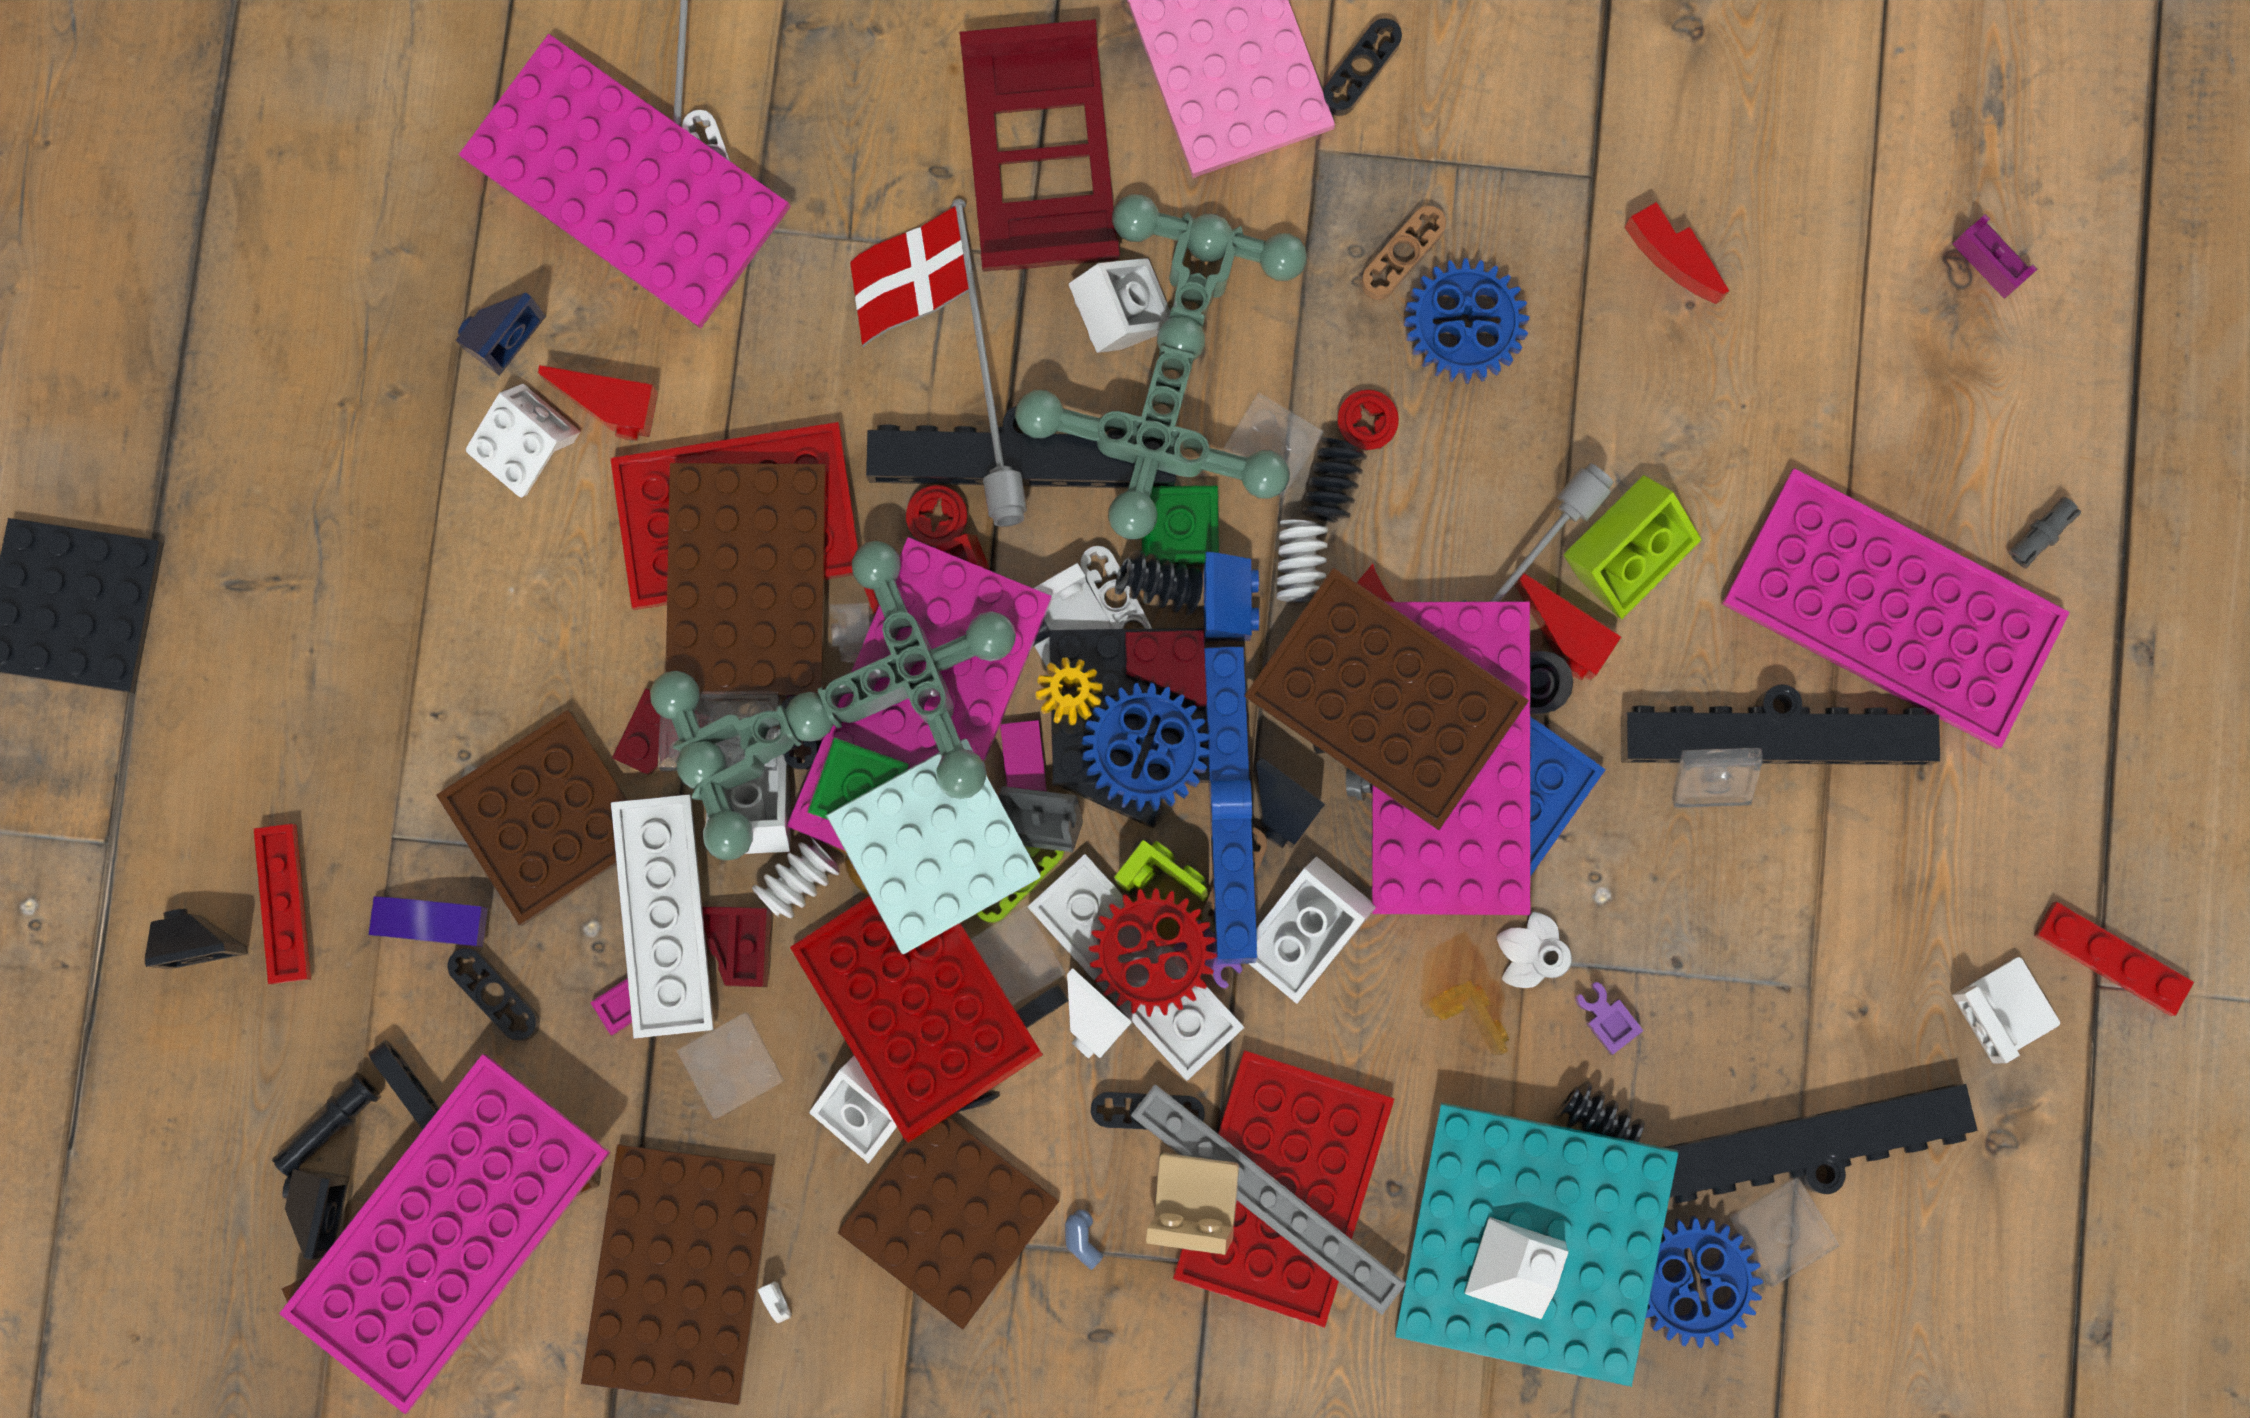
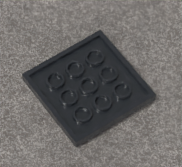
[0,518,164,694]
[1049,628,1209,786]

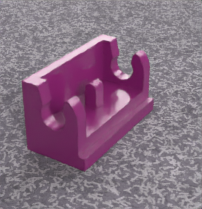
[1953,214,2038,299]

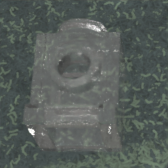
[830,603,872,662]

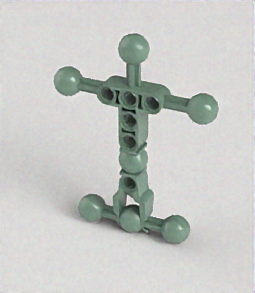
[1015,194,1307,540]
[650,541,1016,860]

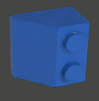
[1204,552,1259,641]

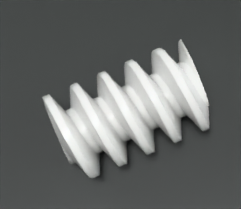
[1276,520,1328,603]
[752,837,841,918]

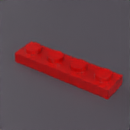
[253,824,311,985]
[2034,902,2194,1016]

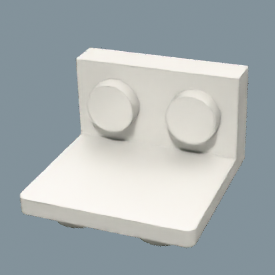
[466,384,580,498]
[1033,563,1113,667]
[1952,957,2060,1063]

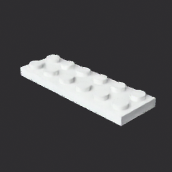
[611,794,714,1038]
[1028,854,1245,1081]

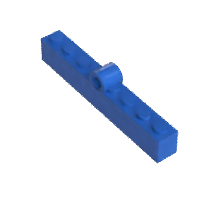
[1204,647,1257,965]

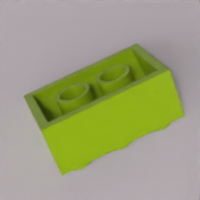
[1563,475,1702,620]

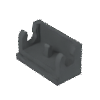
[999,786,1083,852]

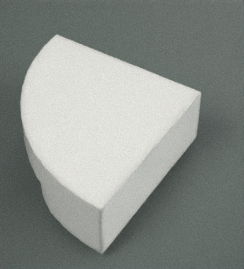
[758,1281,792,1323]

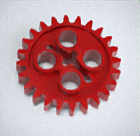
[1089,888,1217,1017]

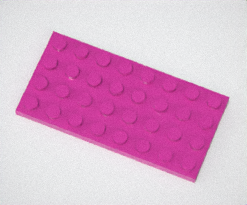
[458,34,791,329]
[1722,468,2070,749]
[787,537,1053,851]
[1372,602,1530,915]
[279,1054,611,1414]

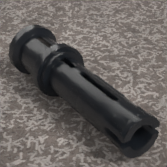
[272,1073,381,1176]

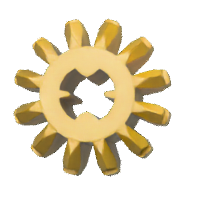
[1035,657,1103,725]

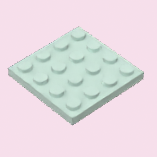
[826,738,1041,954]

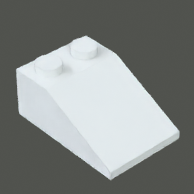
[706,729,791,856]
[1249,857,1376,1004]

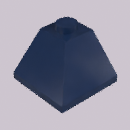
[456,292,546,376]

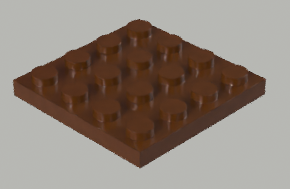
[436,710,628,926]
[838,1117,1059,1330]

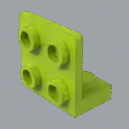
[1114,840,1208,902]

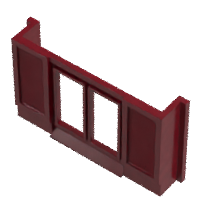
[959,19,1120,272]

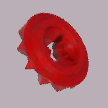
[1337,390,1399,451]
[906,485,967,547]

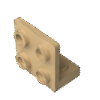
[1146,1153,1239,1255]

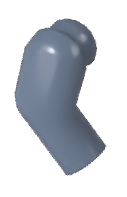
[1065,1209,1104,1270]

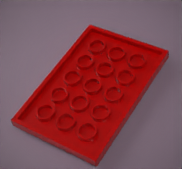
[610,422,859,610]
[790,896,1043,1143]
[1173,1050,1395,1328]

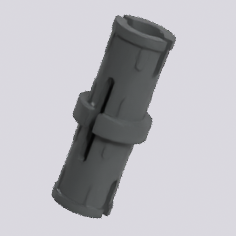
[2008,497,2081,568]

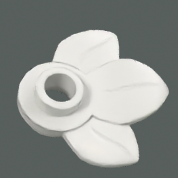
[1497,912,1572,988]

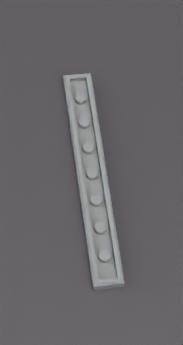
[1131,1085,1406,1315]

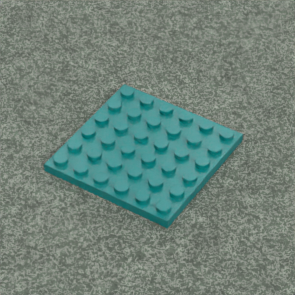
[1395,1102,1678,1387]

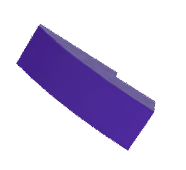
[368,896,488,947]

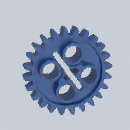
[1404,258,1529,384]
[1082,683,1210,812]
[1646,1216,1763,1348]

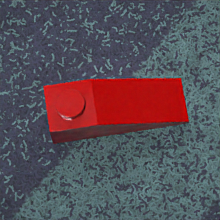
[537,365,658,441]
[1515,573,1621,680]

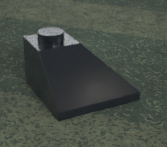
[1253,757,1325,848]
[144,909,248,970]
[282,1168,350,1260]

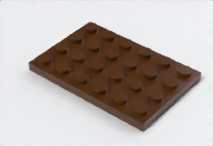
[666,463,826,697]
[1244,567,1529,831]
[581,1144,775,1405]

